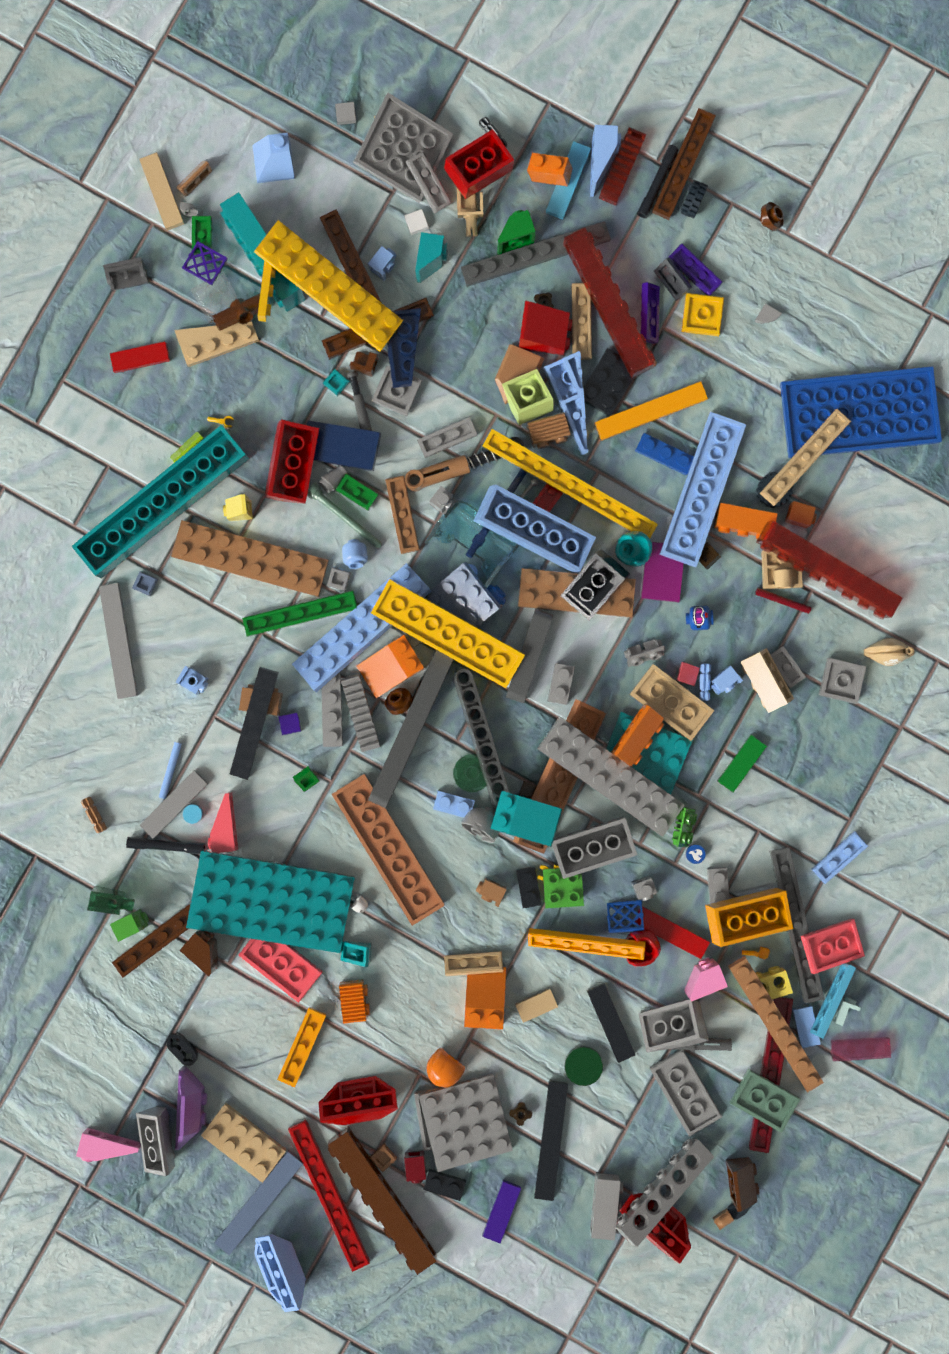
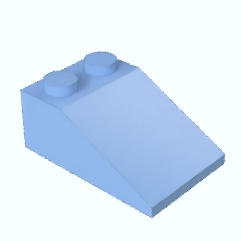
[590,125,621,197]

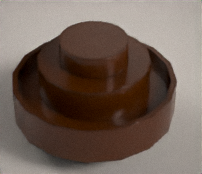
[760,202,784,231]
[385,688,413,715]

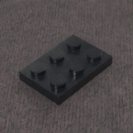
[583,348,640,417]

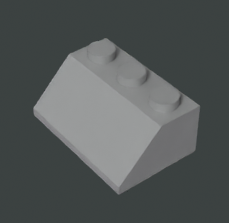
[136,1106,175,1176]

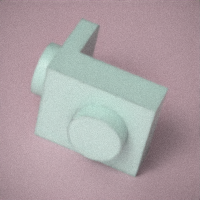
[832,997,861,1026]

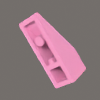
[76,1128,141,1162]

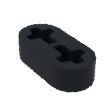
[166,1032,199,1066]

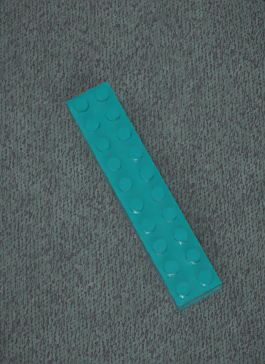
[71,425,249,578]

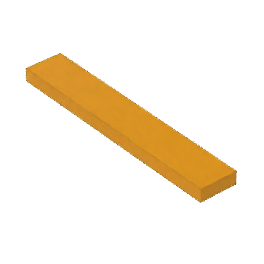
[594,381,708,441]
[528,928,645,960]

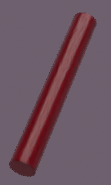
[755,587,812,614]

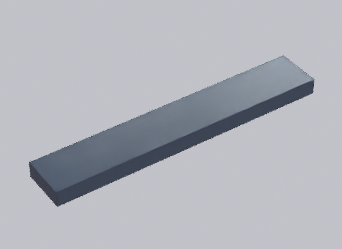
[214,1150,303,1255]

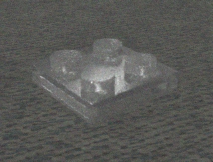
[190,272,238,324]

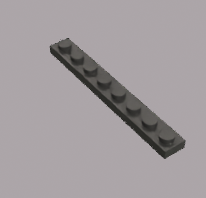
[461,221,611,287]
[769,847,824,1004]

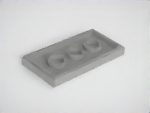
[649,1050,722,1137]

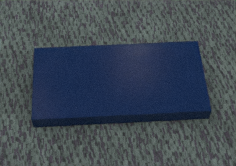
[307,420,381,471]

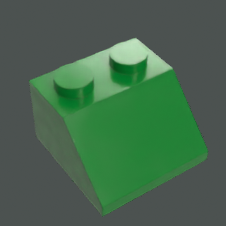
[497,210,536,255]

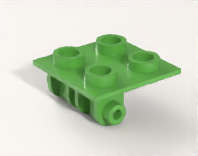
[672,807,697,847]
[543,868,584,908]

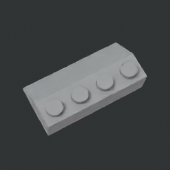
[552,816,637,879]

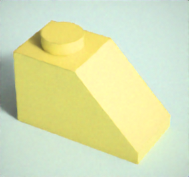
[223,494,253,521]

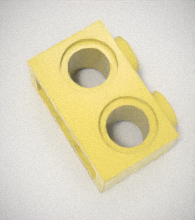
[755,966,793,999]

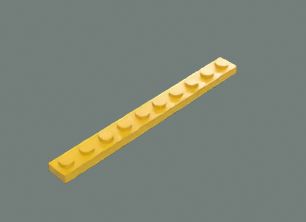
[482,429,658,538]

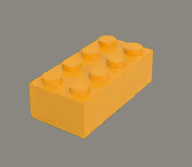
[705,888,793,947]

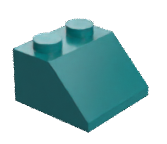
[415,232,448,283]

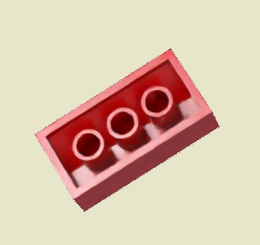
[264,420,319,504]

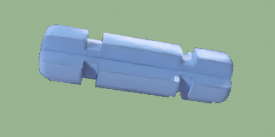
[699,663,711,701]

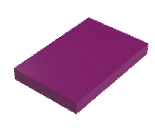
[641,542,684,603]

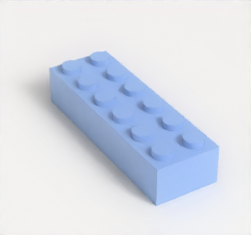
[473,484,596,572]

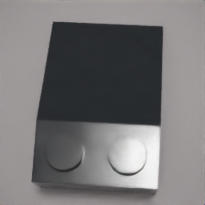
[561,549,630,621]

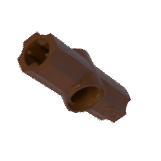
[212,294,270,331]

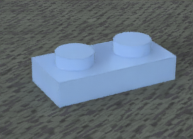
[433,790,475,818]

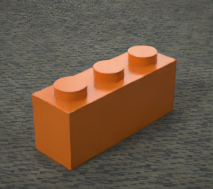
[714,503,778,541]

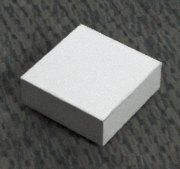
[404,209,429,235]

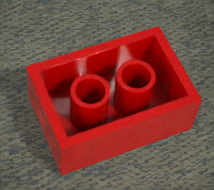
[444,129,514,199]

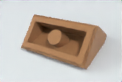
[176,161,212,197]

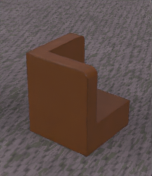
[349,352,379,377]

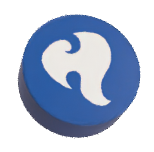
[685,844,706,864]

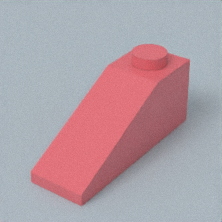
[208,792,238,853]

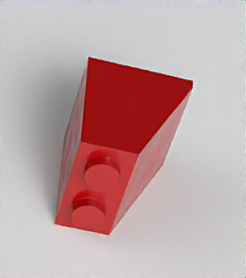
[519,301,573,355]

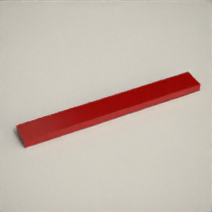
[288,1120,370,1272]

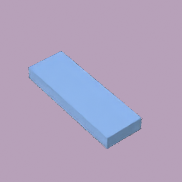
[811,831,868,884]

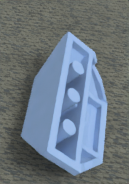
[255,1234,306,1312]

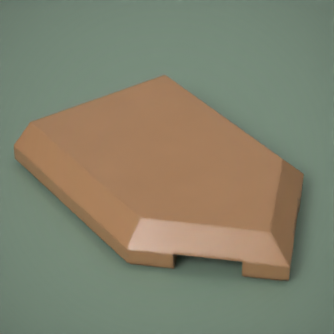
[495,345,544,404]

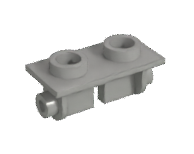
[624,639,664,667]

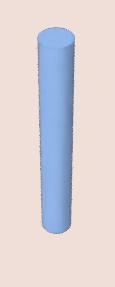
[159,742,182,799]

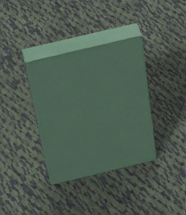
[730,1068,801,1133]

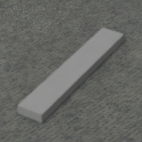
[99,583,138,699]

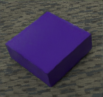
[278,713,302,735]

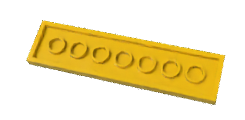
[254,220,403,352]
[371,579,525,688]

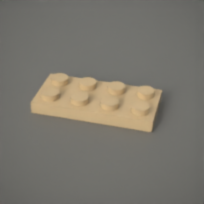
[629,664,714,741]
[201,1103,287,1183]

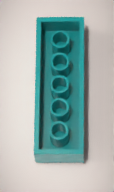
[220,192,306,312]

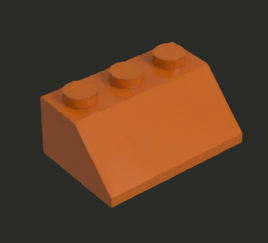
[611,705,664,767]

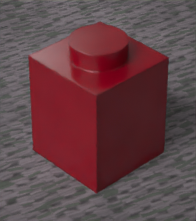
[404,1150,427,1183]

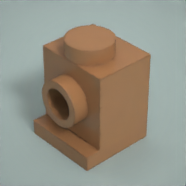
[476,878,507,907]

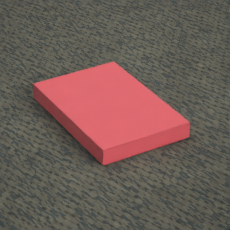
[801,918,865,974]

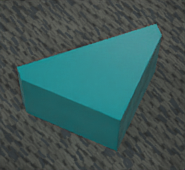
[340,941,372,967]

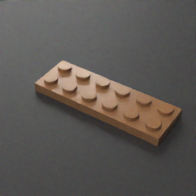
[518,568,636,618]

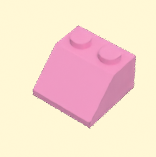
[684,957,728,1002]

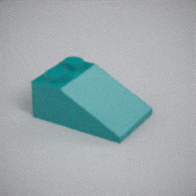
[491,791,563,847]

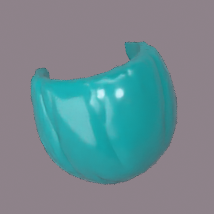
[615,531,652,567]

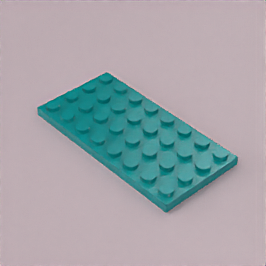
[186,850,355,953]

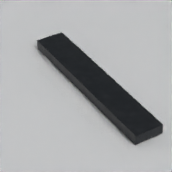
[229,667,279,780]
[534,1080,568,1201]

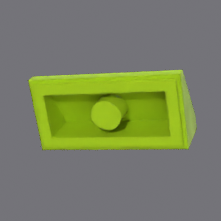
[170,432,204,463]

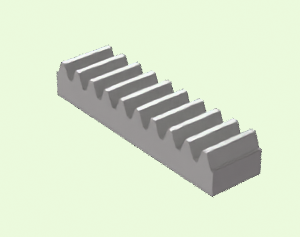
[341,673,381,752]

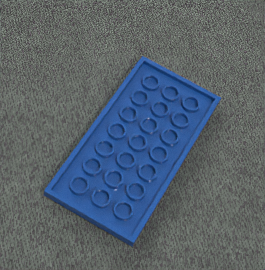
[780,366,942,459]

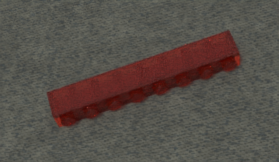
[563,227,655,378]
[756,521,903,620]

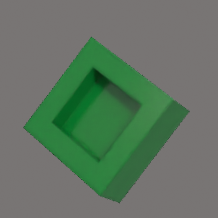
[293,766,320,792]

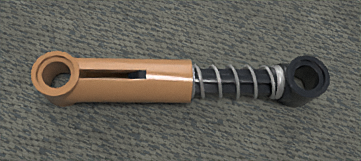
[405,437,524,492]

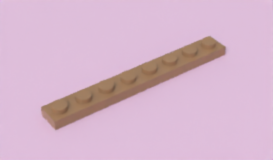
[728,956,824,1093]

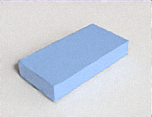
[792,1005,821,1048]

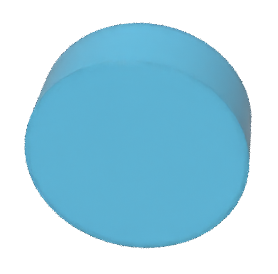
[183,804,203,824]

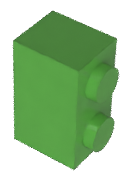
[110,909,149,942]

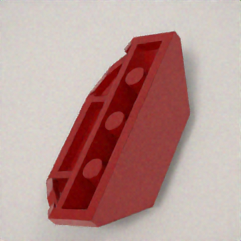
[318,1076,398,1125]
[619,1192,691,1264]

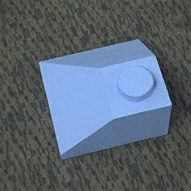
[253,133,295,183]

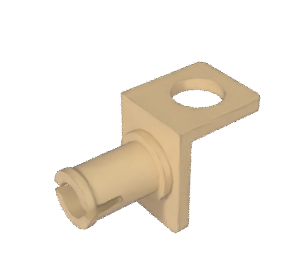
[458,192,483,237]

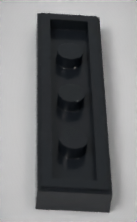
[587,983,636,1063]

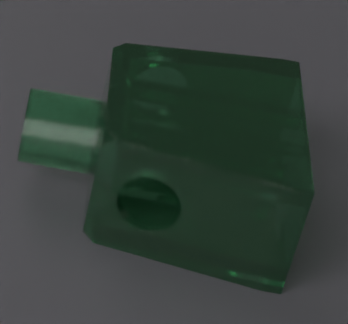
[87,886,135,915]

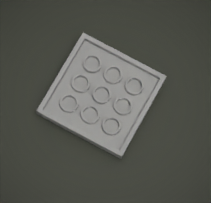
[353,93,453,203]
[418,1073,513,1172]

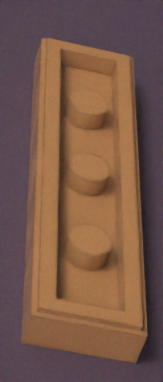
[385,476,420,554]

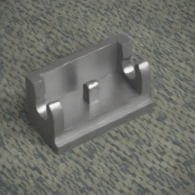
[103,257,149,291]

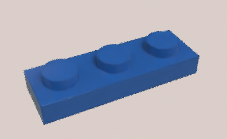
[635,433,694,475]

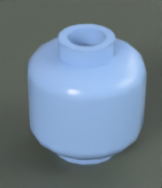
[342,539,368,569]

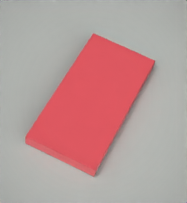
[239,939,323,1003]

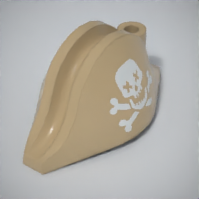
[864,638,914,666]

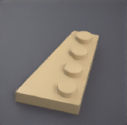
[174,322,259,367]

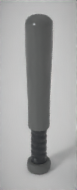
[347,371,372,431]

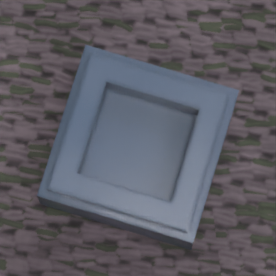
[132,571,158,597]

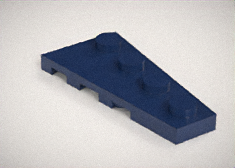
[387,308,421,388]

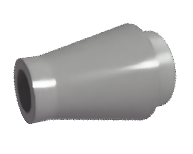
[319,465,347,493]

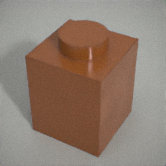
[785,501,817,528]

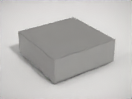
[335,102,356,125]
[327,567,351,591]

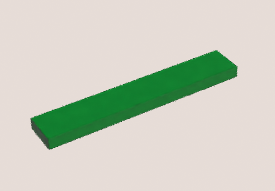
[242,591,358,637]

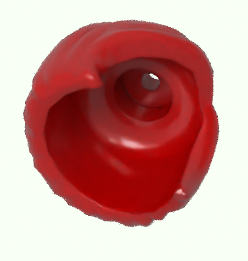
[626,929,661,967]

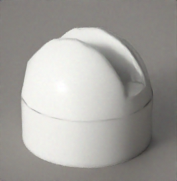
[351,896,368,913]

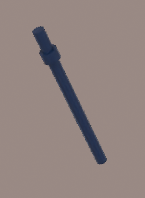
[466,469,527,558]

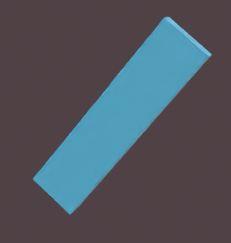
[546,141,591,220]
[810,963,856,1039]

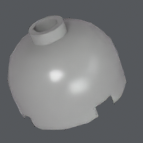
[461,807,500,843]

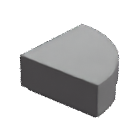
[180,202,203,217]
[755,303,782,324]

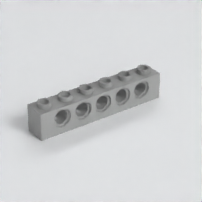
[615,1138,714,1247]

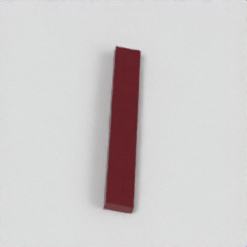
[749,996,794,1153]

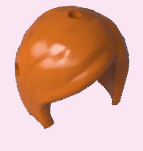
[427,1048,465,1088]

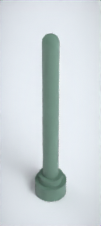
[307,483,382,548]

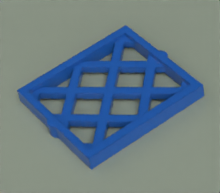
[607,900,644,933]

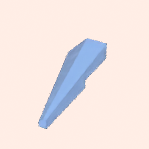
[543,351,588,455]

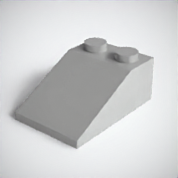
[639,999,709,1053]

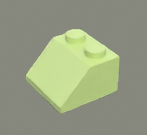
[502,369,553,425]

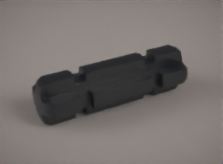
[479,116,507,147]

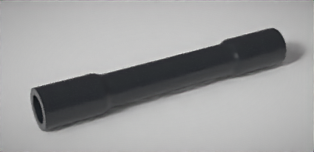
[637,145,679,219]
[126,837,205,854]

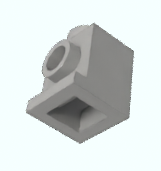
[429,486,457,516]
[631,876,657,901]

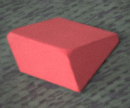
[676,662,700,686]

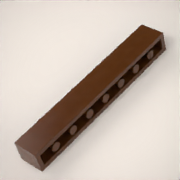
[328,1126,437,1275]

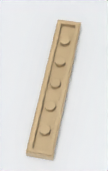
[760,409,851,506]

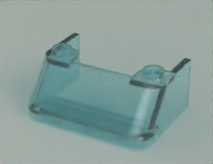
[424,500,519,588]

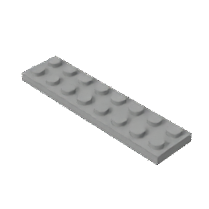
[537,717,684,837]

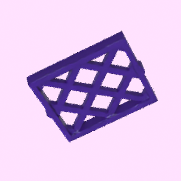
[182,241,228,286]

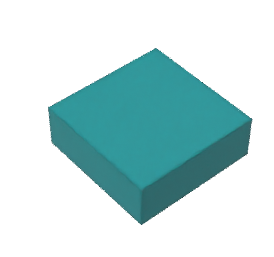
[323,369,350,397]

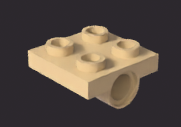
[761,549,803,589]

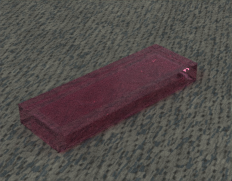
[830,1037,891,1061]

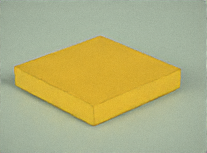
[681,293,724,337]

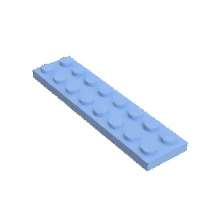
[659,412,746,568]
[292,563,431,693]

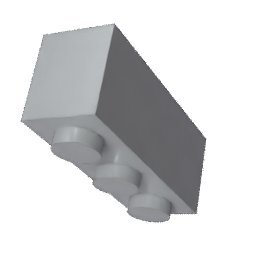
[590,1173,623,1240]

